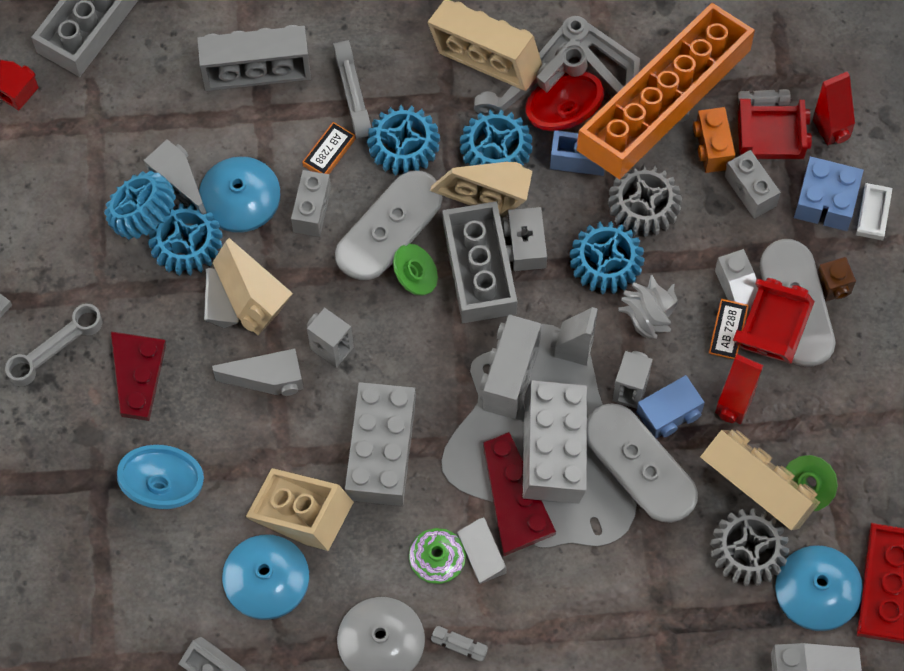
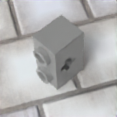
[725,150,781,219]
[291,170,331,237]
[503,207,547,271]
[307,307,354,368]
[612,351,653,409]

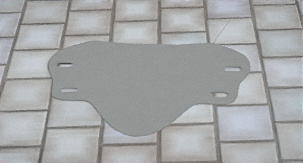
[442,324,637,547]

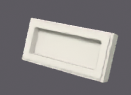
[856,183,892,240]

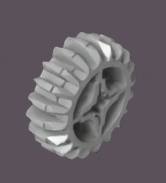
[608,165,682,238]
[710,508,789,586]

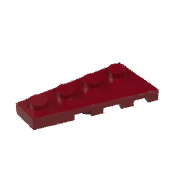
[483,432,556,557]

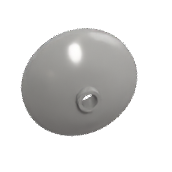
[337,597,425,671]

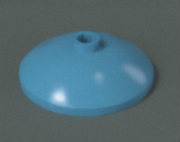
[199,157,281,232]
[117,445,204,509]
[222,535,309,620]
[775,546,863,631]

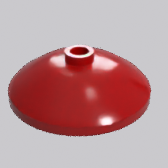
[526,72,604,131]

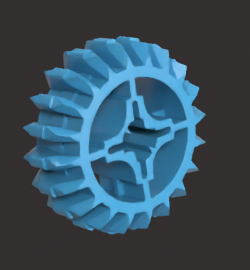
[367,105,440,176]
[460,109,533,166]
[104,170,176,239]
[148,203,223,276]
[570,221,644,295]

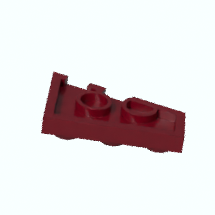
[111,332,166,421]

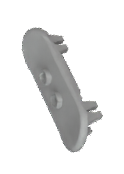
[335,171,442,280]
[760,239,836,367]
[587,403,698,523]

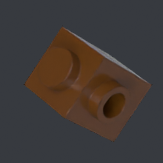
[817,257,856,302]

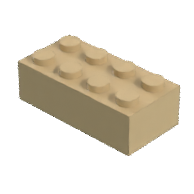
[428,0,542,91]
[700,429,820,530]

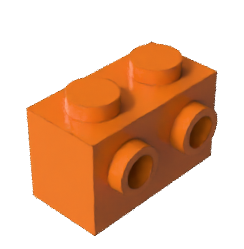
[693,107,735,173]

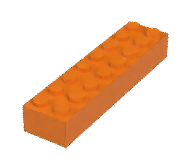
[576,3,755,180]

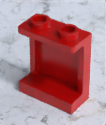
[737,99,812,159]
[733,278,815,364]

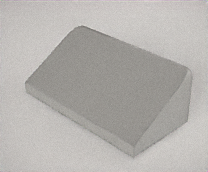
[204,268,239,328]
[457,517,506,584]
[179,637,246,671]

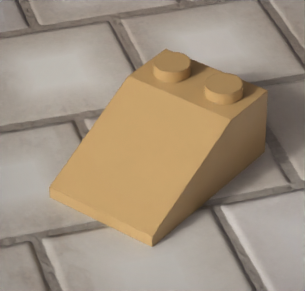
[430,162,532,218]
[213,238,293,335]
[246,468,354,551]

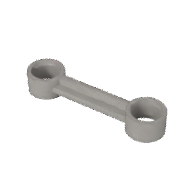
[333,40,371,139]
[5,304,102,386]

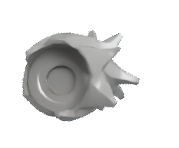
[618,275,678,339]

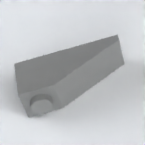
[143,140,207,215]
[715,249,758,326]
[551,307,598,366]
[212,349,303,396]
[771,643,862,671]

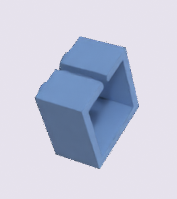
[794,156,864,231]

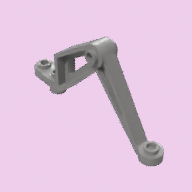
[474,16,689,122]

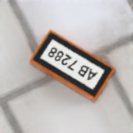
[302,122,356,174]
[709,298,749,359]

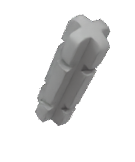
[737,89,791,106]
[431,626,488,662]

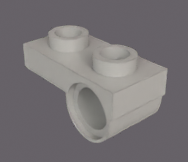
[537,38,587,92]

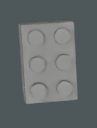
[480,315,541,419]

